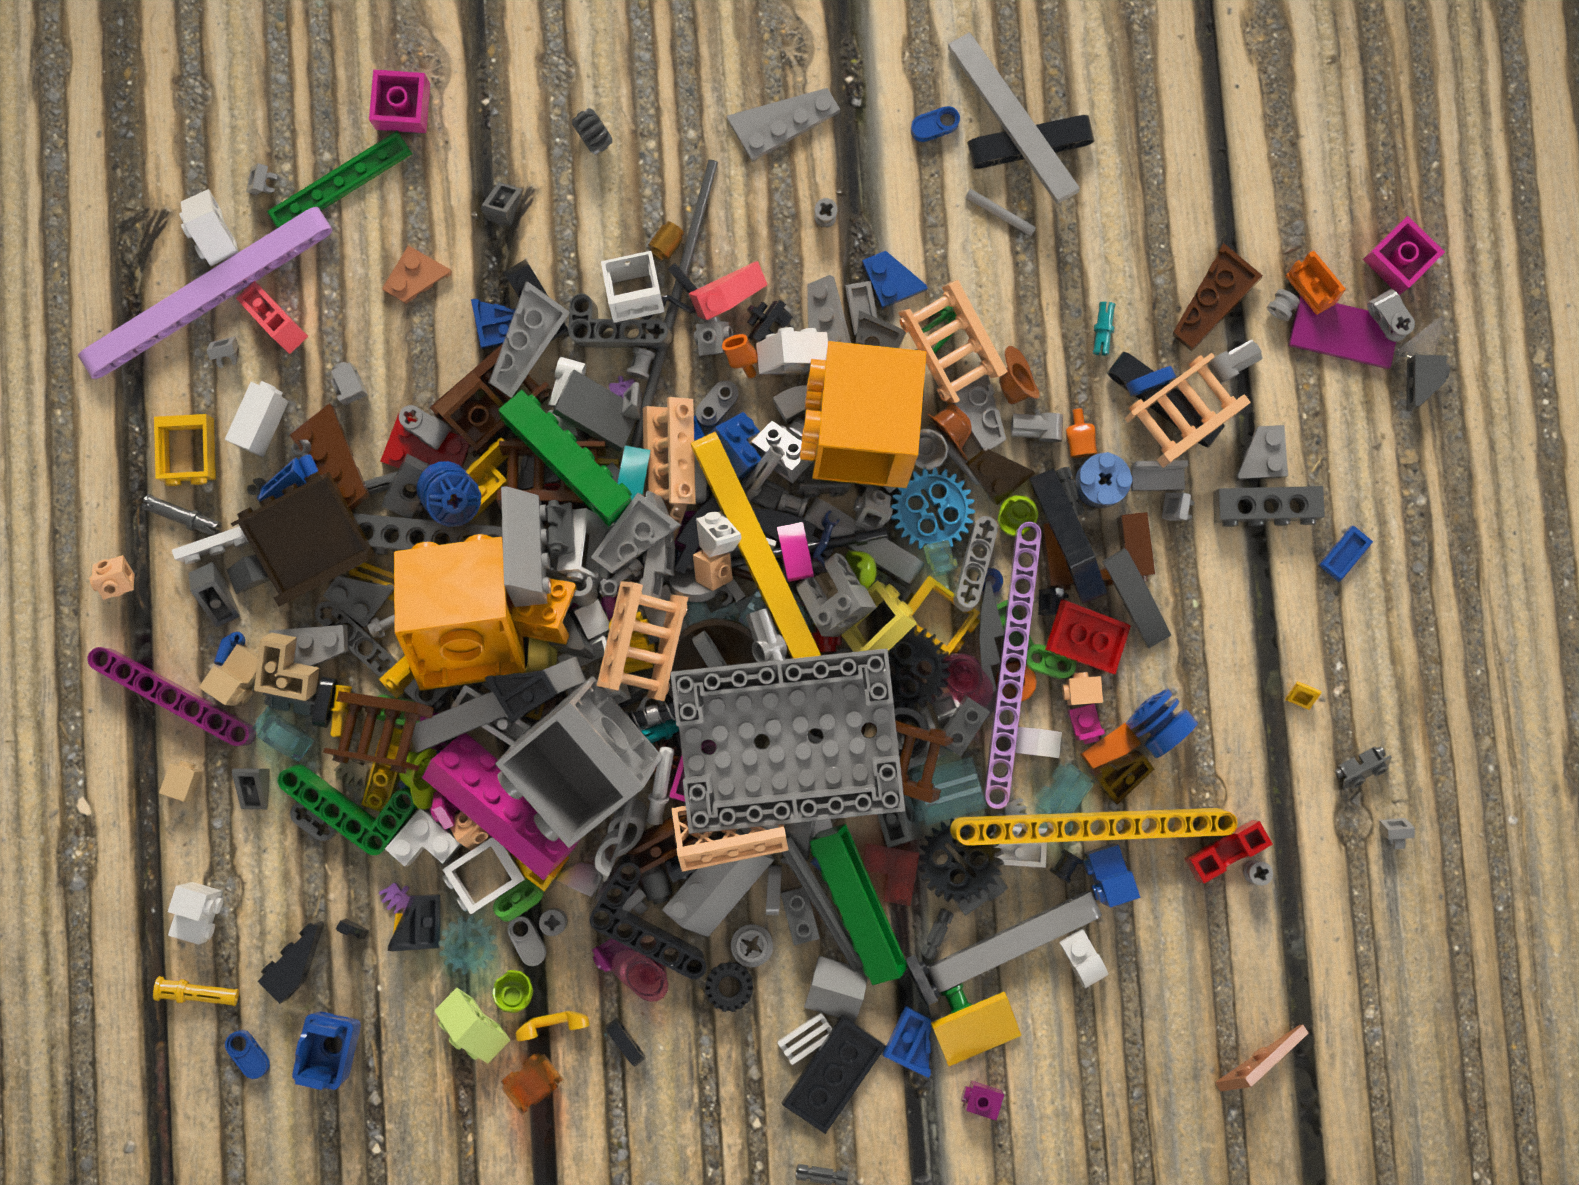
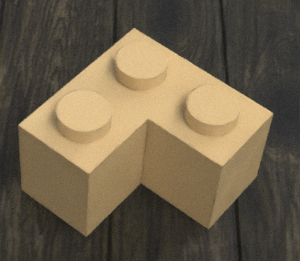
[254,632,319,701]
[199,644,258,706]

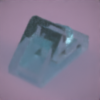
[924,540,958,578]

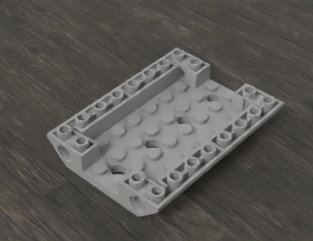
[670,648,905,834]

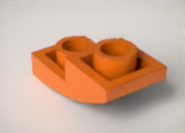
[1080,722,1141,770]

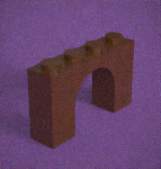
[1040,512,1155,591]

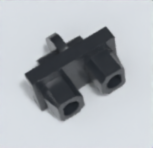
[747,300,793,342]

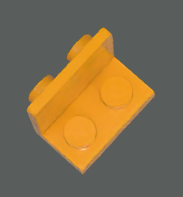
[511,579,577,645]

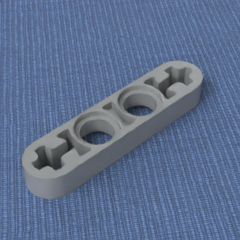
[953,516,998,612]

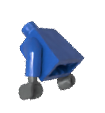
[247,439,318,502]

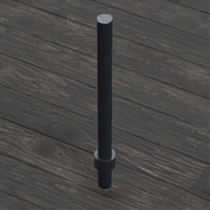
[731,527,888,568]

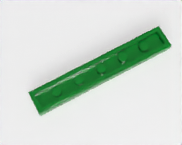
[267,130,412,228]

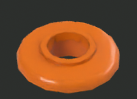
[995,661,1037,702]

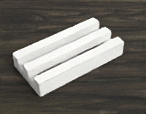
[777,1012,832,1065]

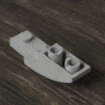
[639,491,675,599]

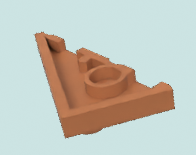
[1215,1024,1309,1092]

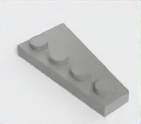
[726,88,840,162]
[807,275,851,343]
[489,281,570,398]

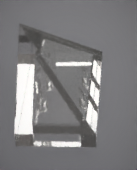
[1394,315,1445,358]

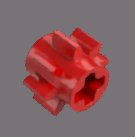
[811,626,842,652]

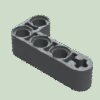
[568,293,672,348]

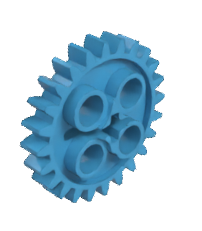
[890,468,975,552]

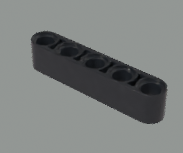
[967,115,1095,169]
[1107,352,1225,448]

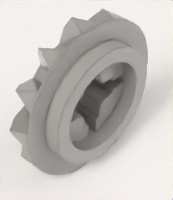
[731,924,773,967]

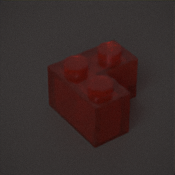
[862,842,919,906]

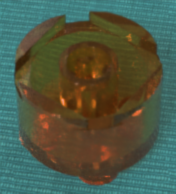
[501,1053,564,1115]

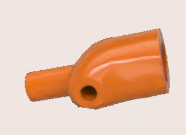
[722,334,758,378]
[1066,408,1097,458]

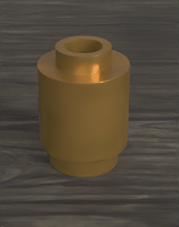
[648,221,684,261]

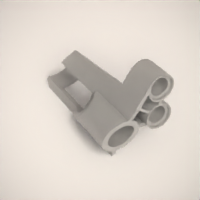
[595,792,648,882]

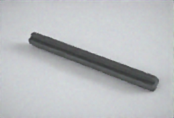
[782,836,863,970]

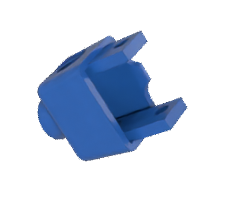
[292,1011,361,1090]

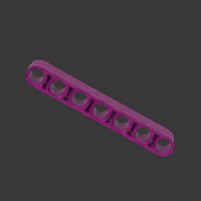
[87,647,256,746]

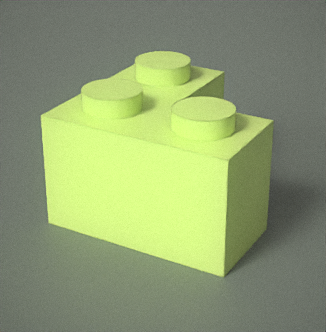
[434,988,510,1064]

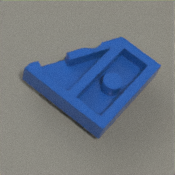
[862,251,928,309]
[471,299,515,349]

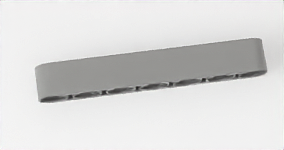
[412,657,586,753]
[927,891,1102,992]

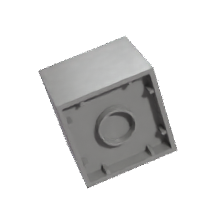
[495,676,662,848]

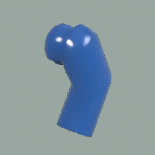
[214,632,245,666]

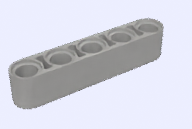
[803,497,924,586]

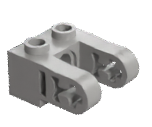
[796,553,877,637]

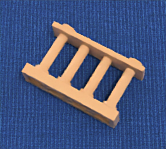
[898,280,1008,404]
[1125,353,1251,468]
[643,397,696,511]
[597,581,688,701]

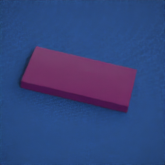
[1288,295,1400,369]

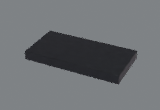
[781,1015,886,1134]

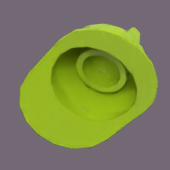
[399,748,437,810]

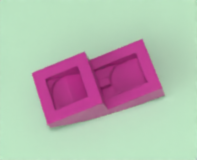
[777,522,814,582]

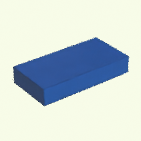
[1318,525,1373,582]

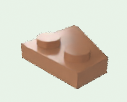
[382,245,452,304]

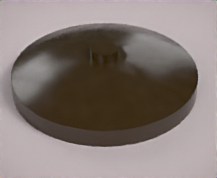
[668,618,757,700]

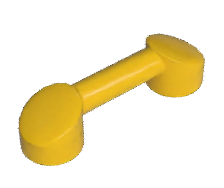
[515,1011,590,1041]

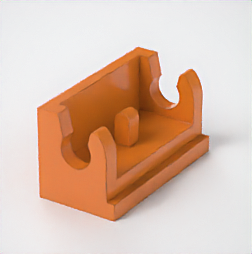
[1285,251,1346,315]

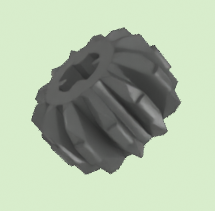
[572,108,613,155]

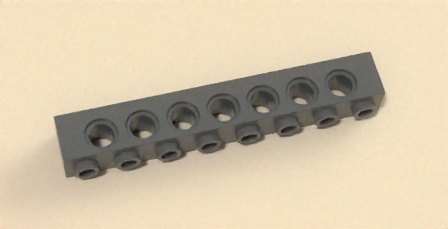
[353,513,551,558]

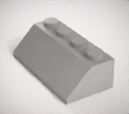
[501,486,551,607]
[663,829,775,937]

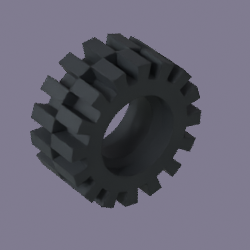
[705,962,753,1012]

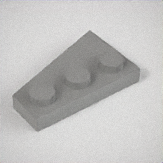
[951,374,1006,451]
[591,493,681,573]
[269,625,349,666]

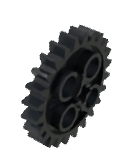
[888,625,951,710]
[917,818,1004,904]

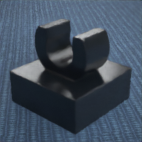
[1038,588,1069,616]

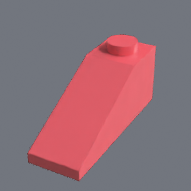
[688,261,767,320]
[236,281,309,354]

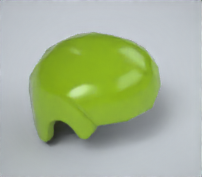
[997,495,1039,537]
[846,550,877,589]
[492,970,533,1013]

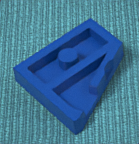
[882,1006,931,1078]

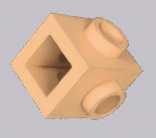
[89,555,135,600]
[450,811,490,850]

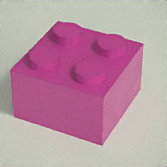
[369,69,430,133]
[1362,216,1445,295]

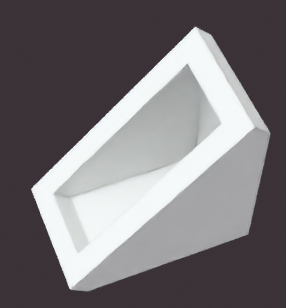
[1007,727,1062,758]

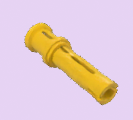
[153,976,239,1006]

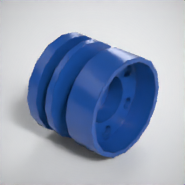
[417,461,481,527]
[1126,688,1198,758]

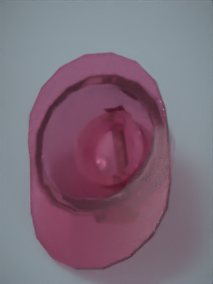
[943,654,993,707]
[612,949,669,1002]

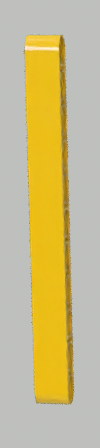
[690,432,821,659]
[950,808,1238,845]

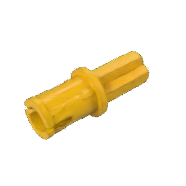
[330,685,352,738]

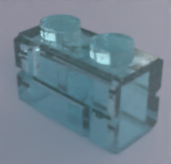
[1036,763,1095,814]

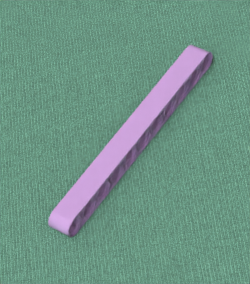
[78,207,333,379]
[984,522,1041,809]

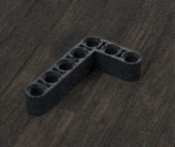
[1029,468,1107,604]
[589,854,706,979]

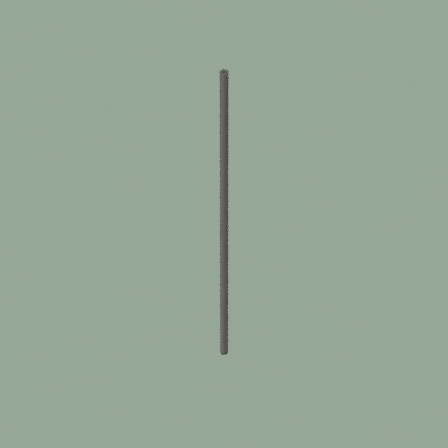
[597,160,718,600]

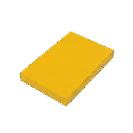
[931,991,1022,1066]

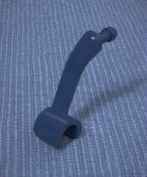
[813,510,840,567]

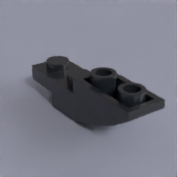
[674,484,742,574]
[752,508,834,557]

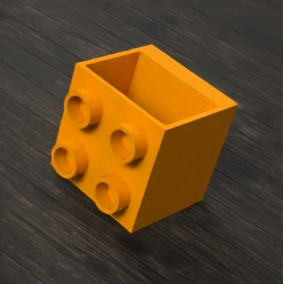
[800,341,926,488]
[394,534,526,690]

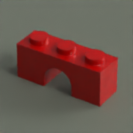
[1184,820,1273,884]

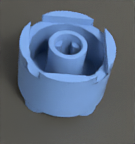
[1075,452,1133,508]

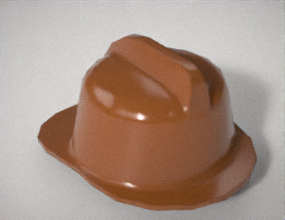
[999,346,1040,405]
[927,404,972,461]

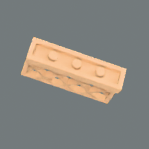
[672,806,789,872]

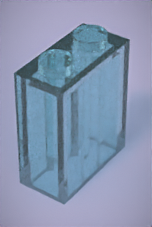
[910,756,987,826]

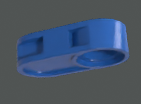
[911,106,960,142]
[225,1030,270,1079]

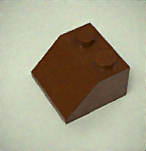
[434,371,505,451]

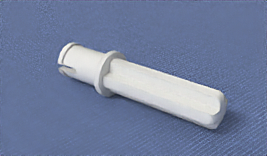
[646,747,674,825]

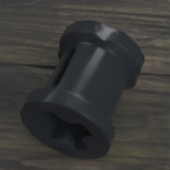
[1049,849,1083,884]

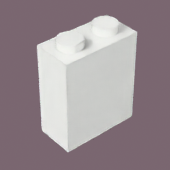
[225,381,289,457]

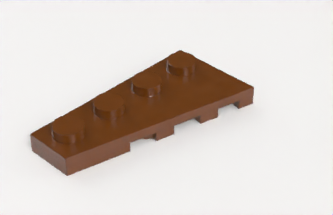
[1173,243,1263,352]
[289,403,370,511]

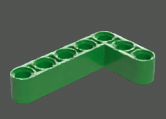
[277,764,417,856]

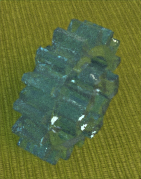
[438,916,498,975]

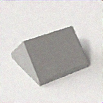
[804,956,868,1022]

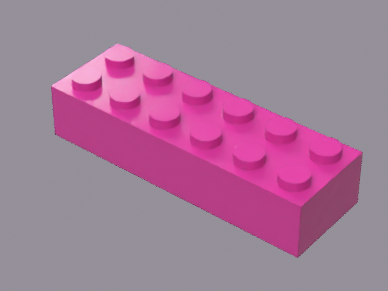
[422,733,580,880]

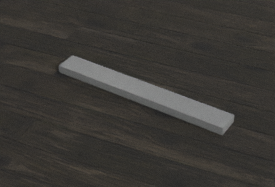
[948,32,1080,204]

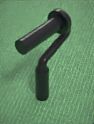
[639,263,697,320]

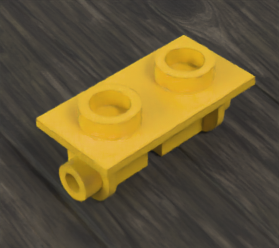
[379,656,415,699]

